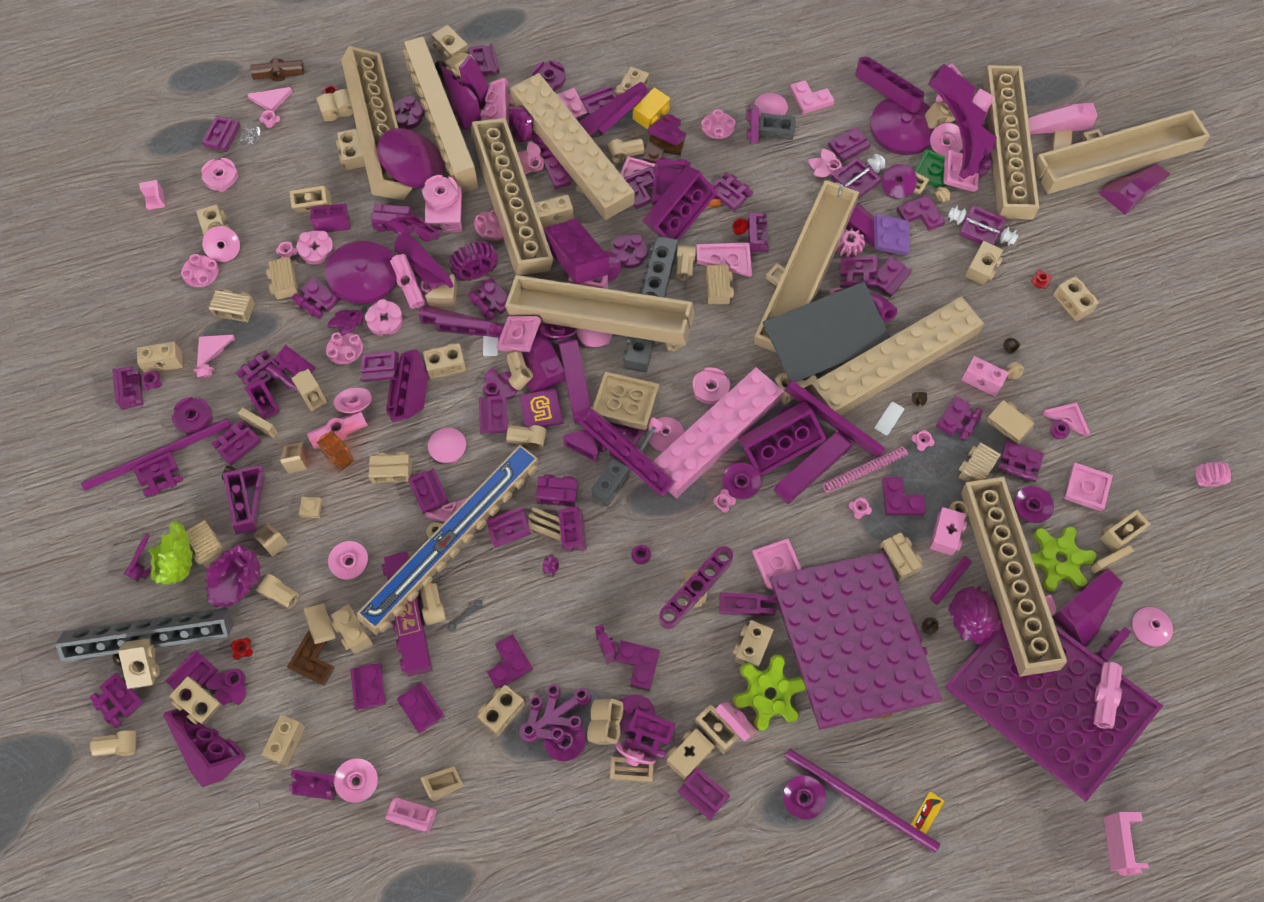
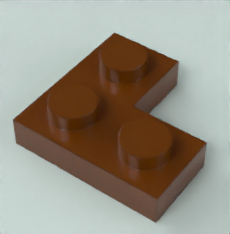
[643,135,685,164]
[287,631,334,686]

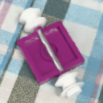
[831,154,885,199]
[948,205,1018,247]

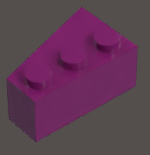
[222,465,265,535]

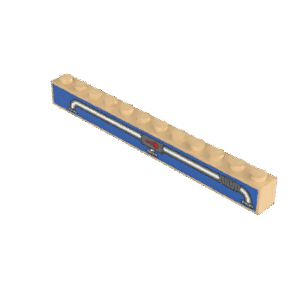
[357,445,538,635]

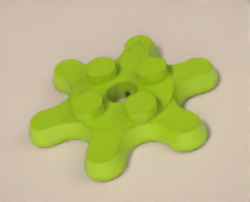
[1030,527,1097,592]
[732,654,805,731]

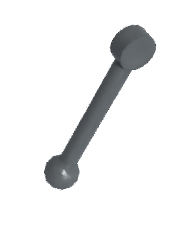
[448,600,483,630]

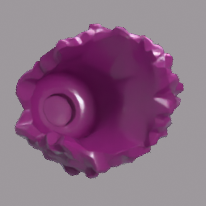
[205,545,261,608]
[948,586,1002,644]

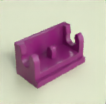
[310,203,350,232]
[748,212,769,252]
[112,366,143,410]
[559,506,587,552]
[288,769,336,801]

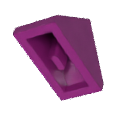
[244,378,280,420]
[563,429,598,463]

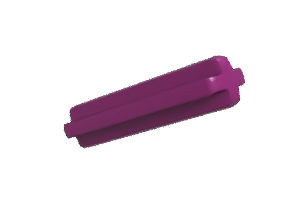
[930,556,972,605]

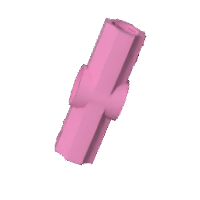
[390,254,426,309]
[307,411,368,449]
[1093,662,1123,729]

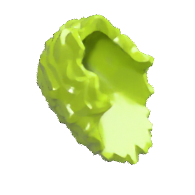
[148,521,193,585]

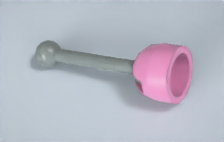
[639,417,664,451]

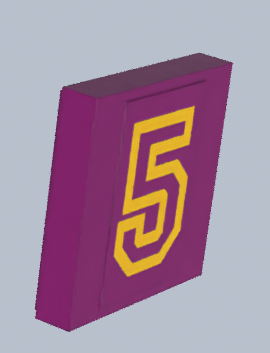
[519,388,564,428]

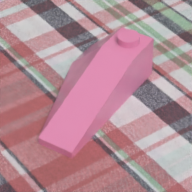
[1028,103,1098,135]

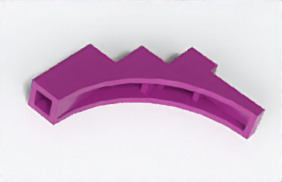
[928,64,997,179]

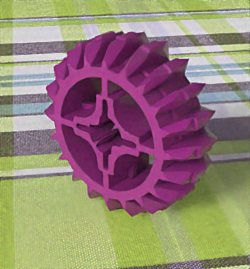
[449,241,498,281]

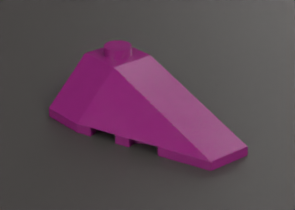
[441,66,481,130]
[1052,568,1123,646]

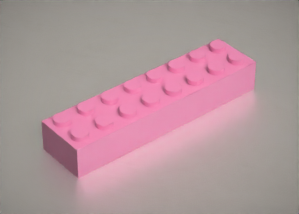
[653,367,784,499]

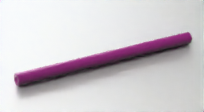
[81,418,231,491]
[785,749,940,853]

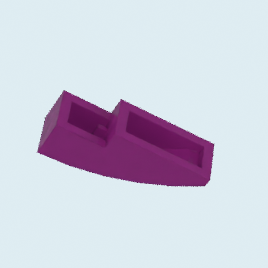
[459,55,489,109]

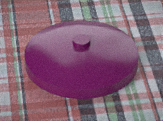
[870,98,934,155]
[377,128,445,188]
[325,241,397,304]

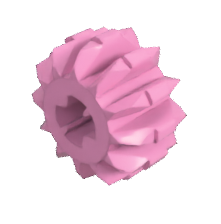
[836,228,865,257]
[1195,461,1231,487]

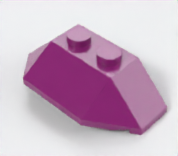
[386,349,428,422]

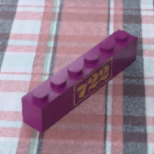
[382,551,433,677]

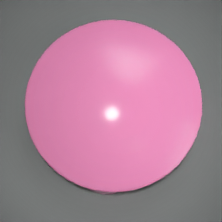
[754,93,788,118]
[701,109,735,139]
[474,210,504,241]
[181,254,219,287]
[577,328,613,347]
[326,332,363,365]
[428,428,466,464]

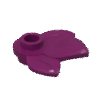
[327,310,363,336]
[483,368,518,398]
[205,669,246,706]

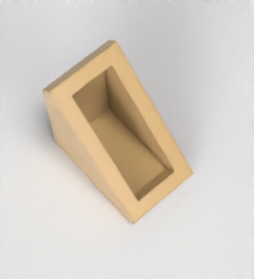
[425,274,457,308]
[280,442,307,474]
[253,523,288,557]
[420,767,463,802]

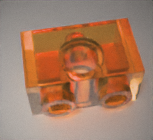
[316,430,354,473]

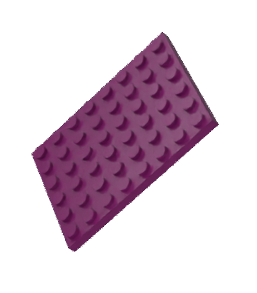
[770,552,942,730]
[945,623,1163,802]

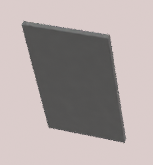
[762,282,890,382]

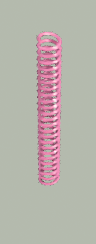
[823,446,908,493]

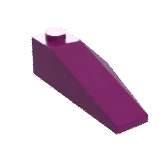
[1099,163,1170,215]
[846,203,892,255]
[522,325,566,393]
[163,709,246,787]

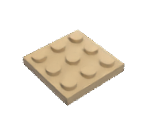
[593,372,659,430]

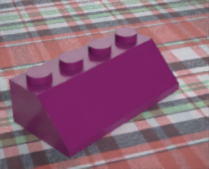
[642,166,717,241]
[737,401,827,477]

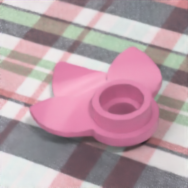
[517,142,544,175]
[808,149,842,178]

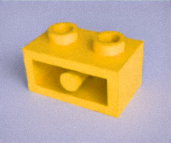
[632,87,671,129]

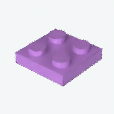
[874,214,910,255]

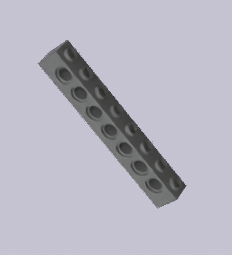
[622,236,678,373]
[56,607,233,662]

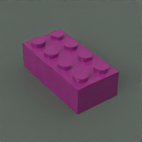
[544,218,609,284]

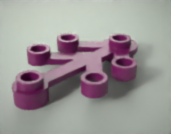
[519,684,591,743]

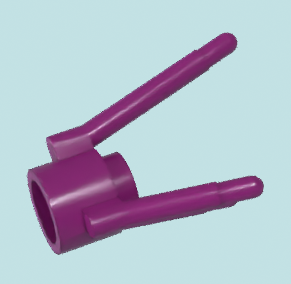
[123,534,152,582]

